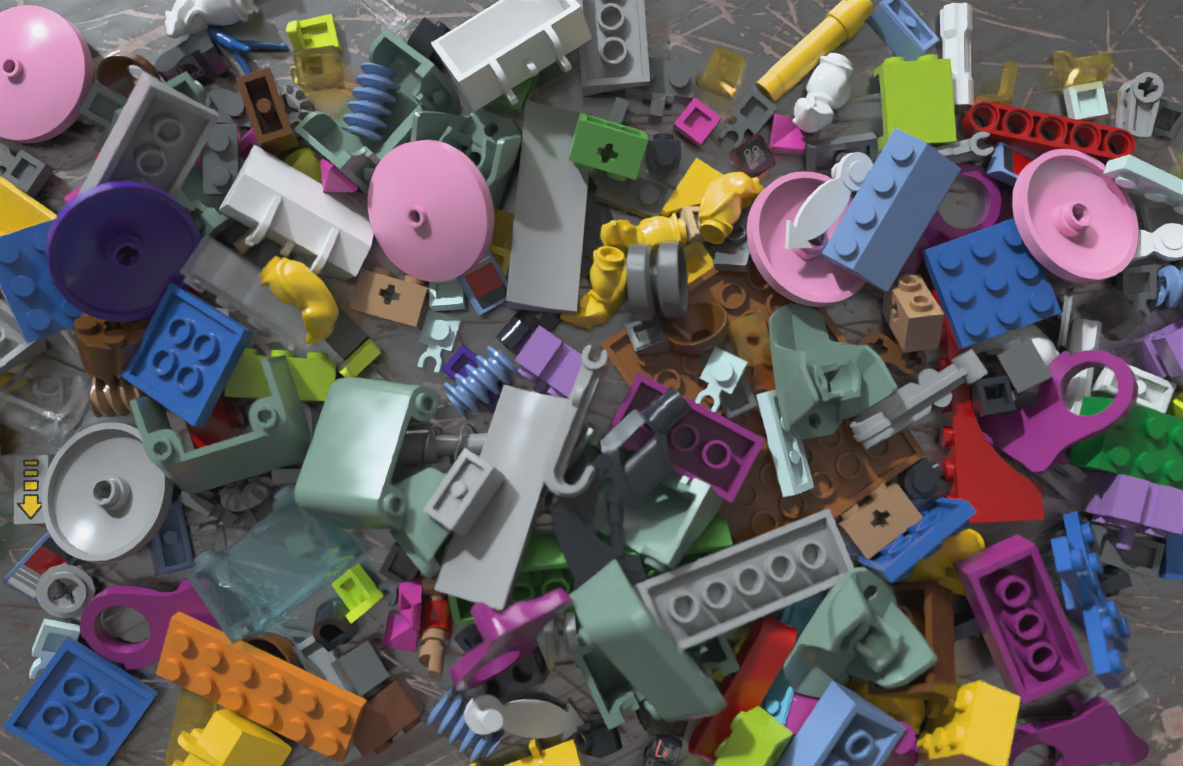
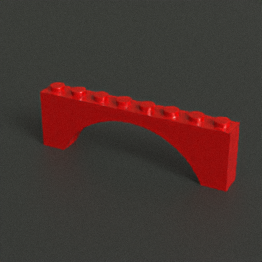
[928,271,1044,523]

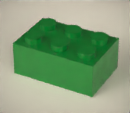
[1068,396,1183,490]

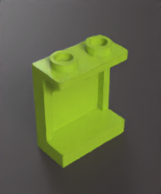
[873,54,957,152]

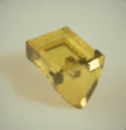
[696,44,747,99]
[1053,50,1115,93]
[974,61,1019,107]

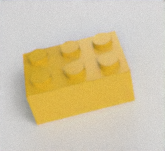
[917,680,1020,766]

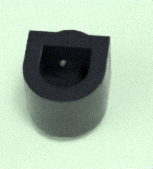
[407,17,451,64]
[646,133,681,180]
[897,458,946,499]
[312,601,357,652]
[576,713,623,759]

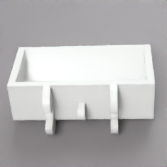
[431,0,592,112]
[219,144,374,280]

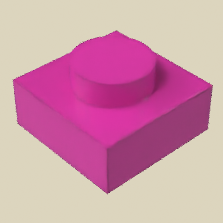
[673,97,721,148]

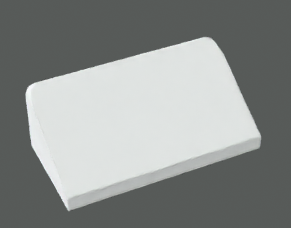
[1091,365,1177,413]

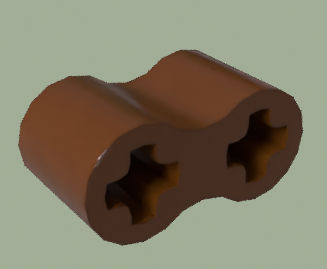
[856,333,927,376]

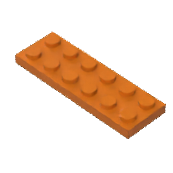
[156,611,367,763]

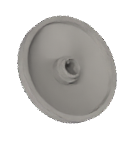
[42,422,173,562]

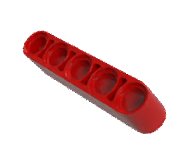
[958,101,1135,166]
[688,615,797,764]

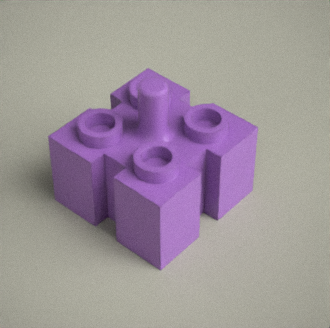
[1131,316,1183,381]
[515,325,583,399]
[1081,472,1183,551]

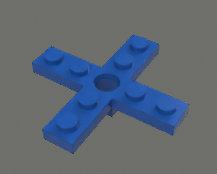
[1051,511,1132,690]

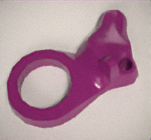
[898,162,1002,277]
[979,350,1139,475]
[80,576,241,670]
[449,588,574,691]
[1007,694,1149,766]

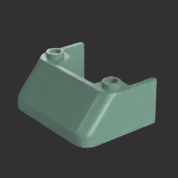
[129,355,312,494]
[569,559,727,722]

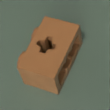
[349,266,429,330]
[882,274,944,352]
[836,482,923,559]

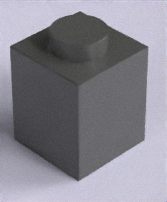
[997,336,1052,393]
[330,640,390,699]

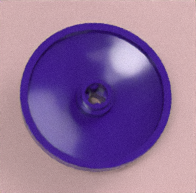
[45,181,202,322]

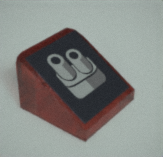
[729,132,777,178]

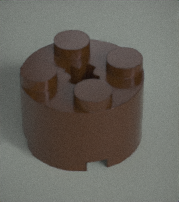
[74,313,151,380]

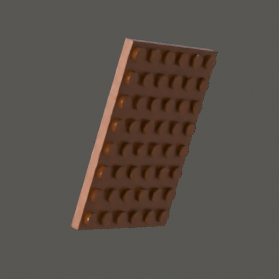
[600,259,926,544]

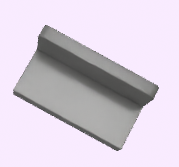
[423,448,506,537]

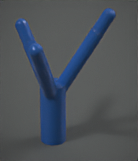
[208,26,288,75]

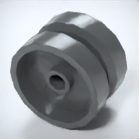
[627,240,689,321]

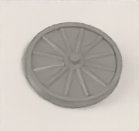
[1057,286,1074,348]

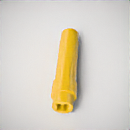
[755,0,875,103]

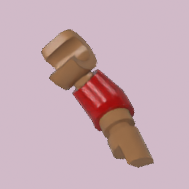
[418,575,453,682]

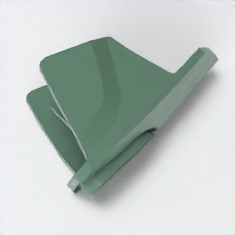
[410,109,522,217]
[769,304,897,440]
[389,468,454,581]
[783,567,937,698]

